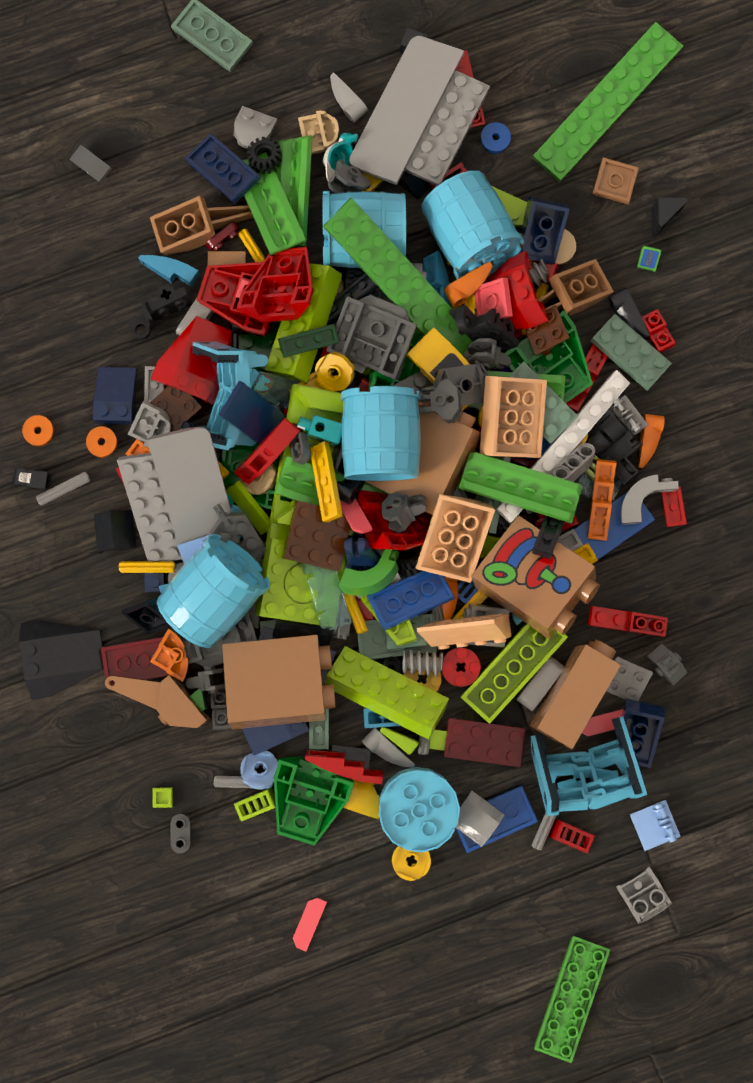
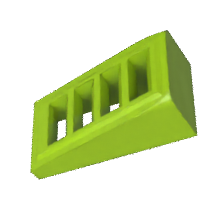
[380,727,419,755]
[234,787,276,822]

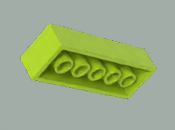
[265,264,342,383]
[460,623,568,724]
[325,646,449,740]

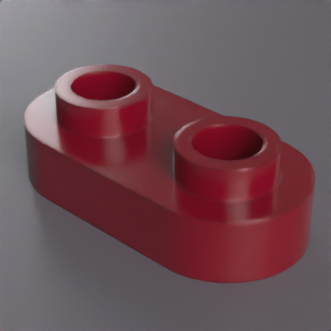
[205,221,239,251]

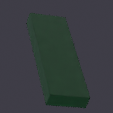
[278,324,340,358]

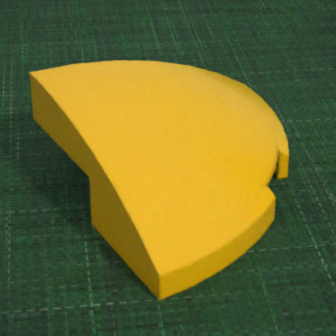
[343,779,380,819]

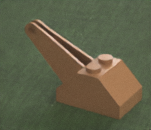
[150,196,254,255]
[538,259,614,316]
[105,675,211,728]

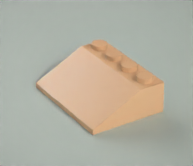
[480,376,547,458]
[416,494,495,583]
[417,613,511,649]

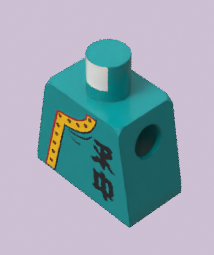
[297,415,342,447]

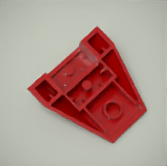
[237,247,314,322]
[483,251,549,330]
[196,262,273,336]
[150,316,232,406]
[358,490,433,550]

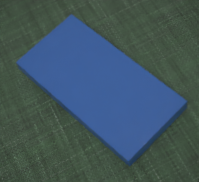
[574,492,655,559]
[367,571,454,631]
[456,785,538,853]

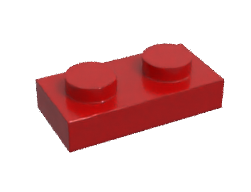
[661,486,687,528]

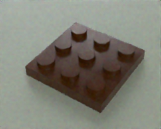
[282,500,350,572]

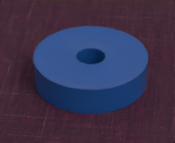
[480,122,511,154]

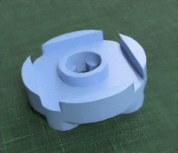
[240,751,278,789]

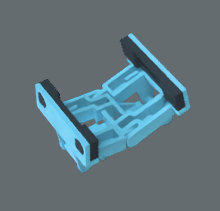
[181,342,272,451]
[531,716,647,816]

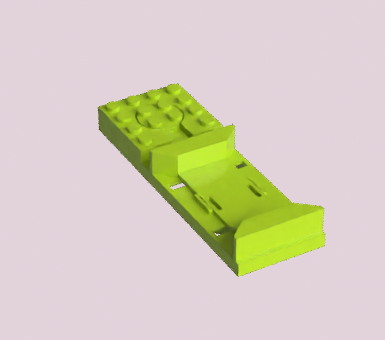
[254,384,353,627]

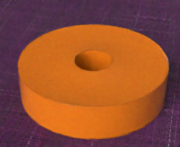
[22,415,54,447]
[86,427,118,458]

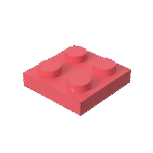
[474,278,513,320]

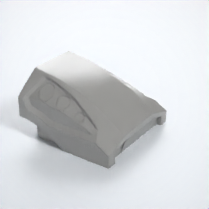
[456,790,504,847]
[616,867,672,924]

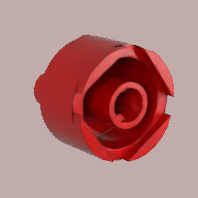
[441,648,481,687]

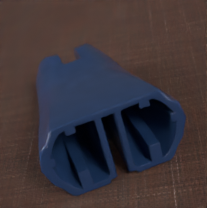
[344,538,381,571]

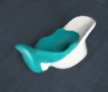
[323,133,358,182]

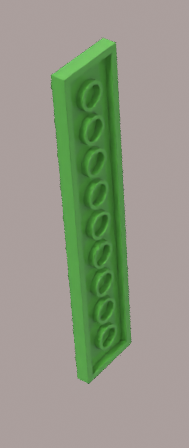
[532,22,683,182]
[323,198,472,355]

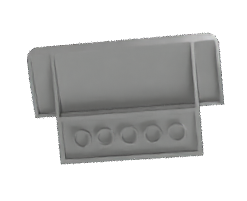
[350,36,490,186]
[117,427,240,564]

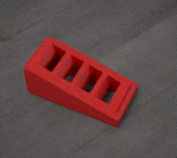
[549,819,595,854]

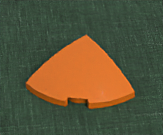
[150,628,188,682]

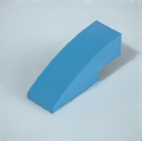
[423,251,453,308]
[138,255,200,287]

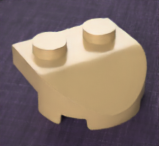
[298,111,339,155]

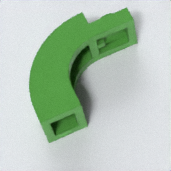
[339,550,399,596]

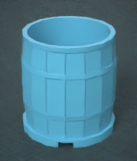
[421,171,524,279]
[323,191,406,268]
[341,386,421,481]
[157,534,270,648]
[378,767,460,853]

